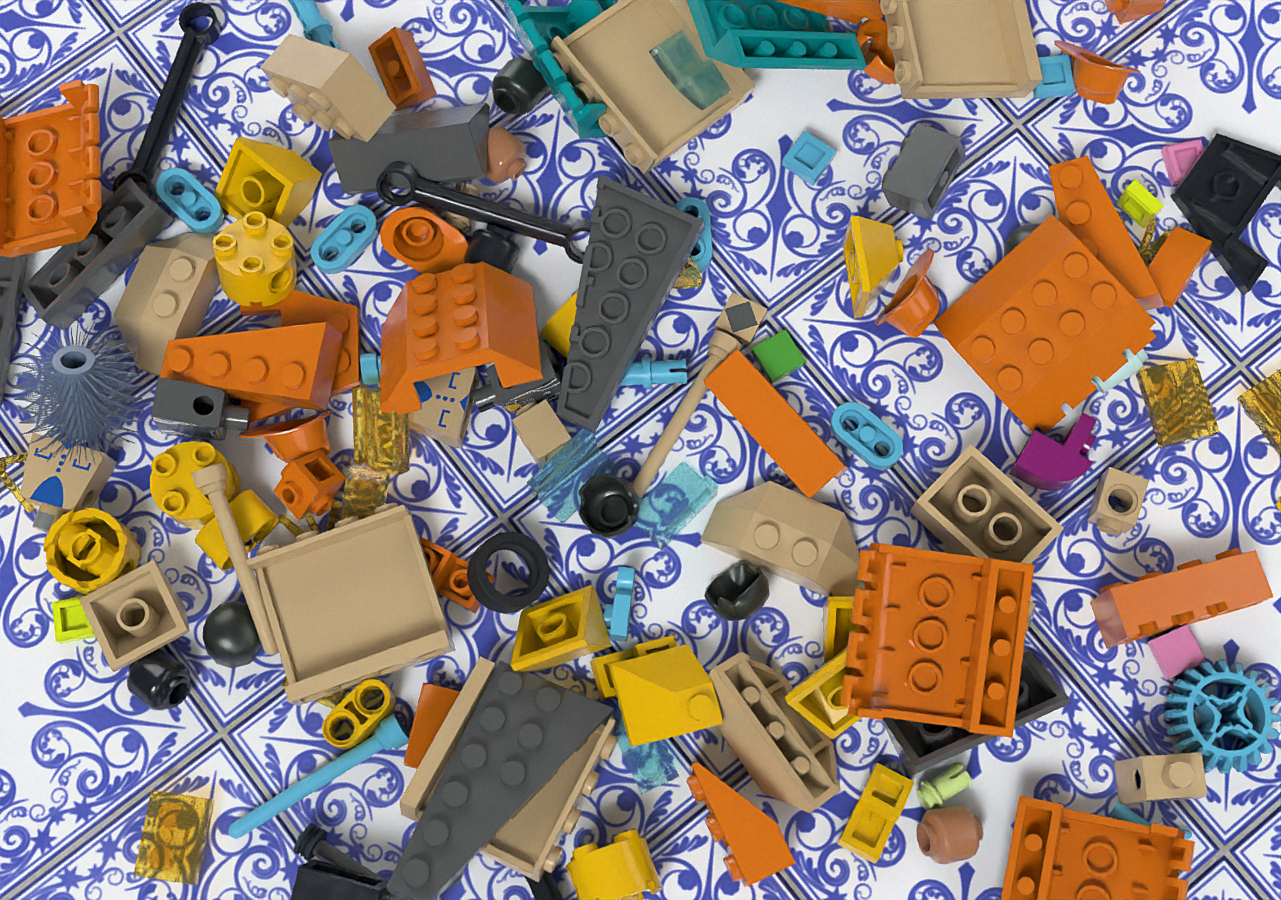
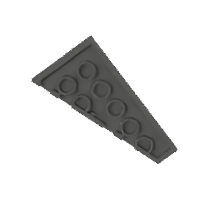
[556,174,705,434]
[386,660,614,900]

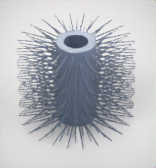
[9,320,145,467]

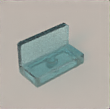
[527,429,618,523]
[635,462,719,551]

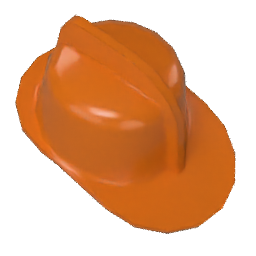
[1054,40,1140,105]
[380,205,469,274]
[874,249,940,338]
[239,410,333,463]

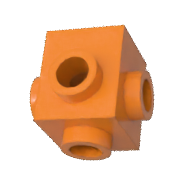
[273,449,346,521]

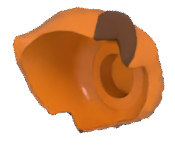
[856,19,897,85]

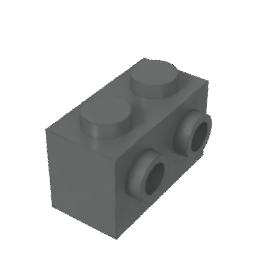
[881,123,966,220]

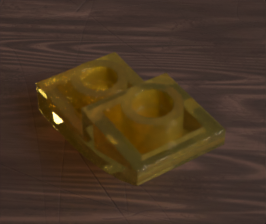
[341,466,390,520]

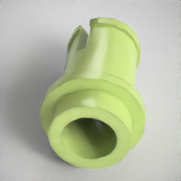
[916,762,972,810]

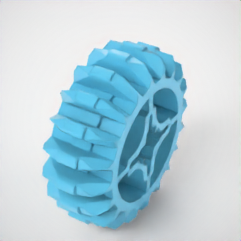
[1164,659,1281,774]

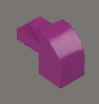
[1008,412,1097,491]

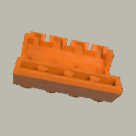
[0,79,102,258]
[933,214,1156,434]
[380,262,543,415]
[840,542,1034,738]
[1001,795,1195,900]

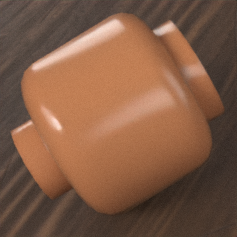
[486,126,527,184]
[916,804,983,865]

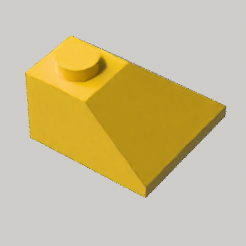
[213,137,322,228]
[842,216,904,318]
[609,644,723,747]

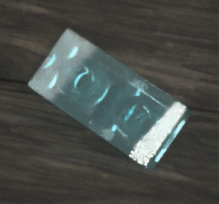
[649,30,731,111]
[607,709,679,794]

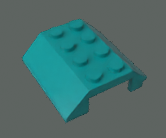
[502,0,617,139]
[687,0,867,70]

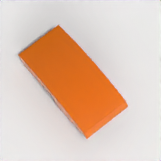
[1147,226,1212,308]
[419,536,496,614]

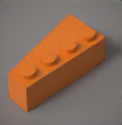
[1048,156,1165,311]
[160,322,343,412]
[1090,548,1274,649]

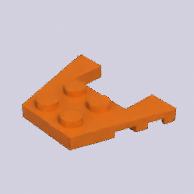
[240,290,362,428]

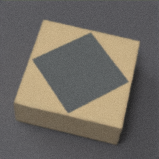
[715,292,767,346]

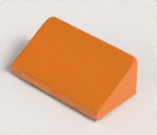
[368,26,437,111]
[403,683,460,769]

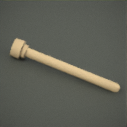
[631,330,742,500]
[191,462,279,655]

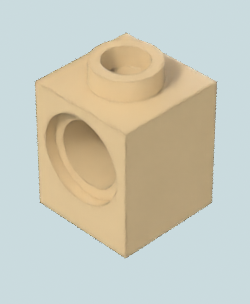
[512,399,573,469]
[1086,467,1149,535]

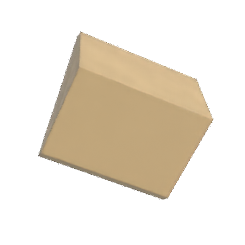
[79,560,190,672]

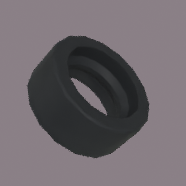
[467,531,550,614]

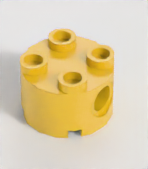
[212,211,298,307]
[150,441,241,530]
[43,508,142,595]
[565,829,663,900]

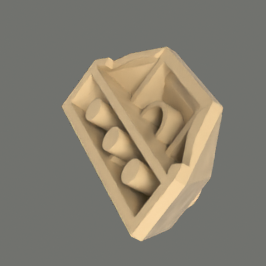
[113,231,220,377]
[700,481,860,598]
[710,651,841,813]

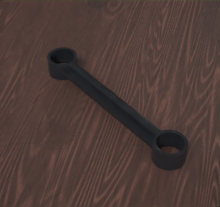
[112,2,222,202]
[376,161,591,264]

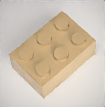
[260,34,397,142]
[909,444,1064,564]

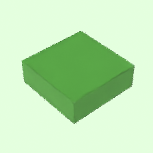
[751,329,806,384]

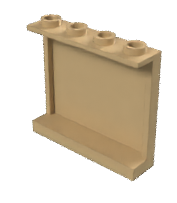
[549,0,756,175]
[880,0,1043,99]
[246,503,456,706]
[399,656,618,882]

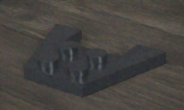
[1170,133,1281,295]

